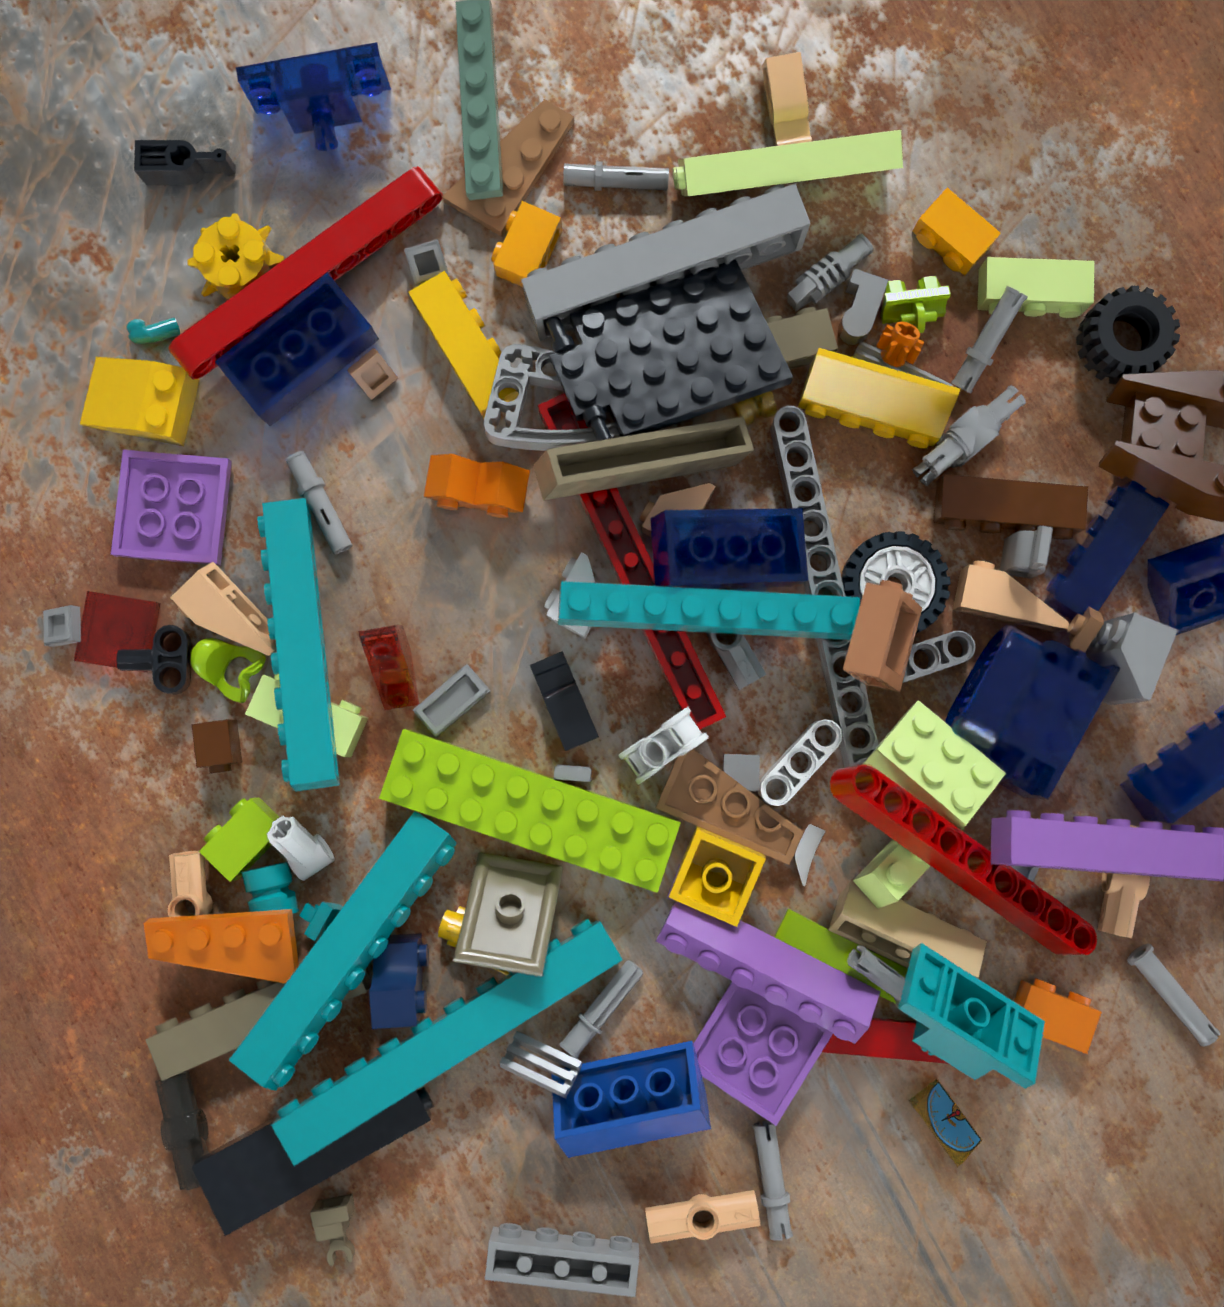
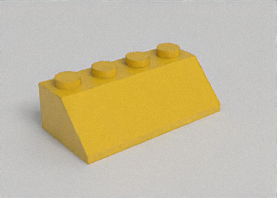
[798,348,960,448]

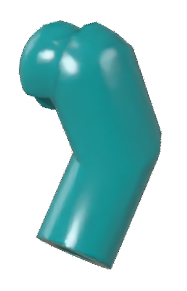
[126,317,181,344]

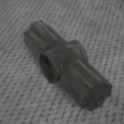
[155,1070,209,1190]

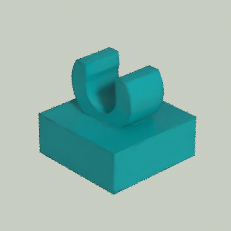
[299,902,343,942]

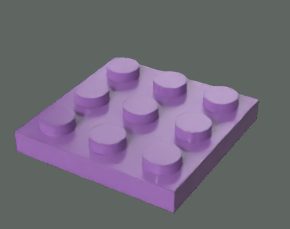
[111,450,232,566]
[694,982,833,1126]

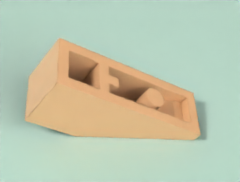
[953,561,1069,633]
[170,562,277,656]

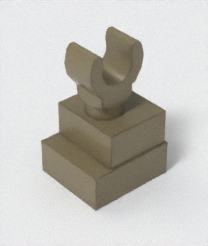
[310,1194,355,1266]

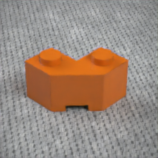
[424,454,530,518]

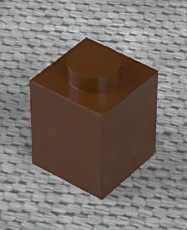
[191,719,242,774]

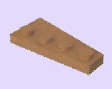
[442,99,575,237]

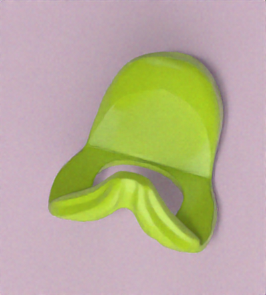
[191,638,266,703]

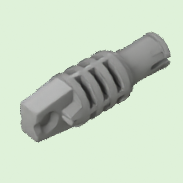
[787,234,874,311]

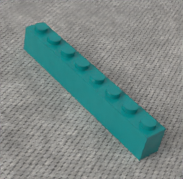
[257,498,340,792]
[558,581,860,640]
[229,811,457,1091]

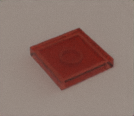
[74,591,161,673]

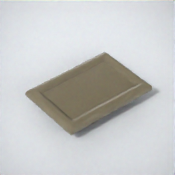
[453,852,563,977]

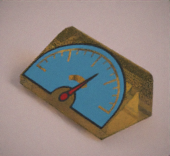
[908,1079,982,1167]

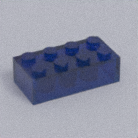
[215,272,379,426]
[650,508,808,589]

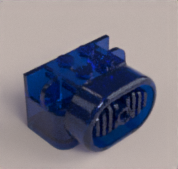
[944,625,1121,800]

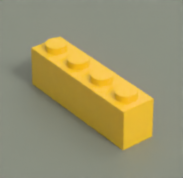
[408,270,519,420]

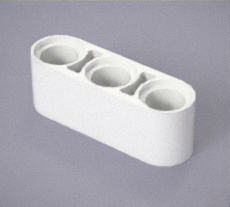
[758,719,842,806]

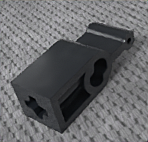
[134,140,236,185]
[530,651,599,751]

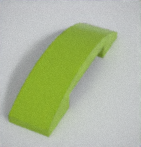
[774,908,908,1003]

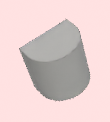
[404,239,449,285]

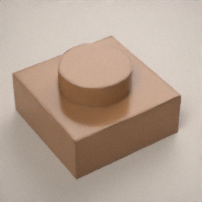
[347,348,398,400]
[1067,607,1104,654]

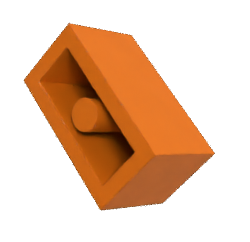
[1014,978,1102,1054]

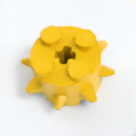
[187,213,285,300]

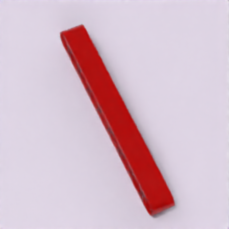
[168,166,443,380]
[830,764,1097,955]

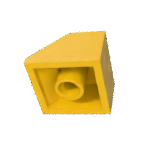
[668,826,766,927]

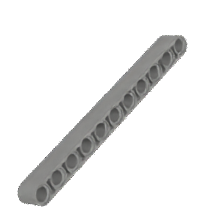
[770,406,878,785]

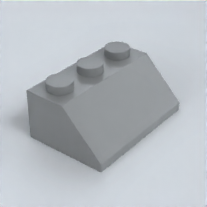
[1084,613,1178,705]

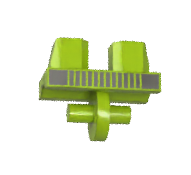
[880,276,951,333]

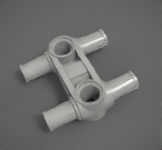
[912,385,1026,487]

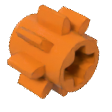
[876,322,924,367]

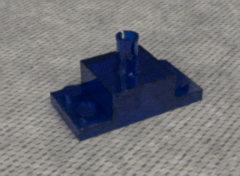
[236,42,391,151]

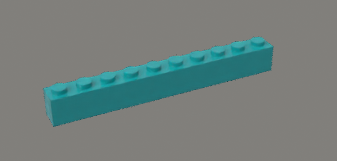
[271,919,623,1166]

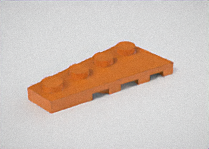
[144,909,299,984]

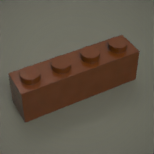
[933,474,1088,540]

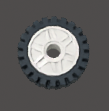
[841,531,951,634]

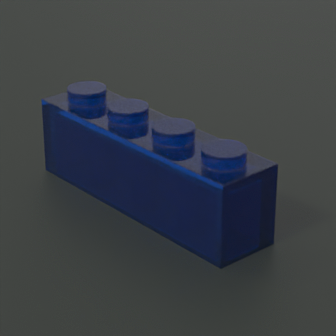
[1044,481,1170,621]

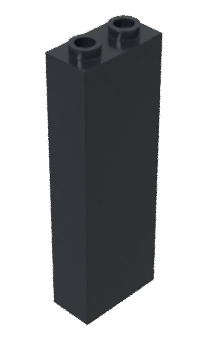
[191,1087,434,1236]

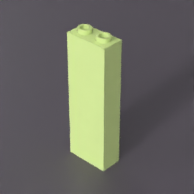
[673,130,903,196]

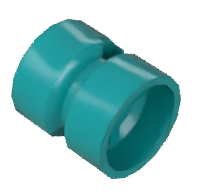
[242,862,299,913]

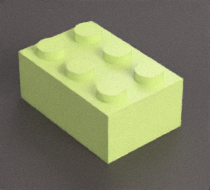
[862,700,1006,830]

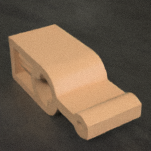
[761,52,812,146]

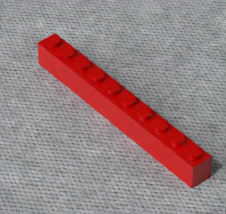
[537,393,726,730]

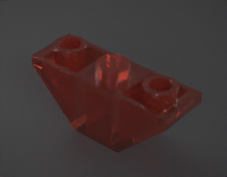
[359,625,420,710]

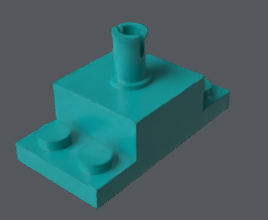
[898,943,1045,1089]

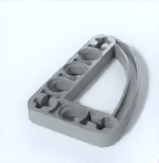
[484,344,620,451]

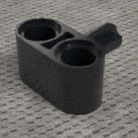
[116,625,192,695]

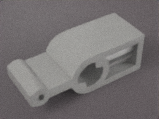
[1000,526,1053,579]

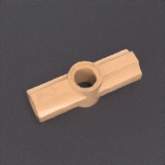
[1097,825,1150,938]
[168,851,213,966]
[645,1190,760,1244]

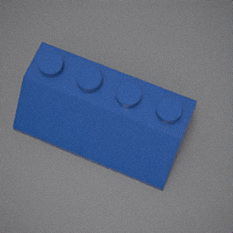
[551,1041,711,1158]

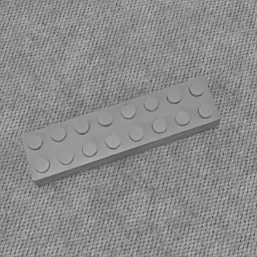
[521,183,811,341]

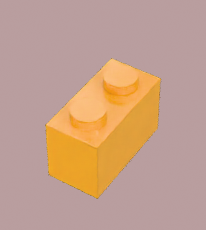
[912,188,1001,276]
[491,201,563,287]

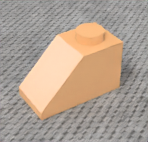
[639,483,716,553]

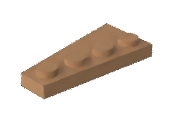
[655,749,803,865]

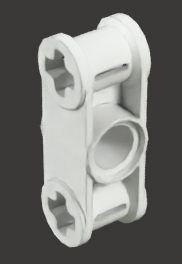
[618,707,709,785]

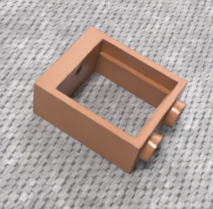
[843,580,922,692]

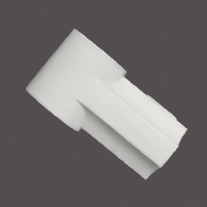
[267,816,335,881]

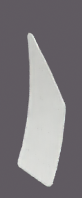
[794,824,825,886]

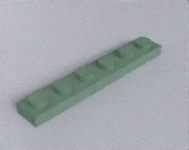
[455,0,504,201]

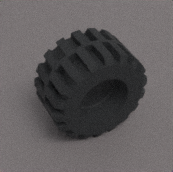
[1076,285,1180,385]

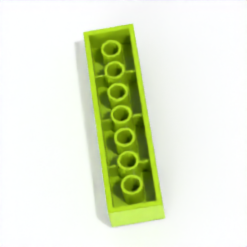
[379,729,681,893]

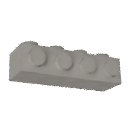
[485,1223,639,1297]

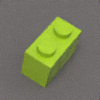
[199,797,280,882]

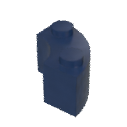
[369,933,429,1029]

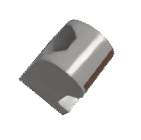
[838,269,888,345]

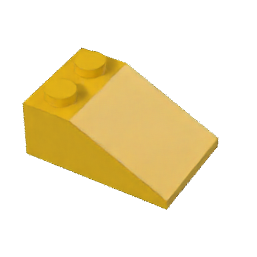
[80,357,200,447]

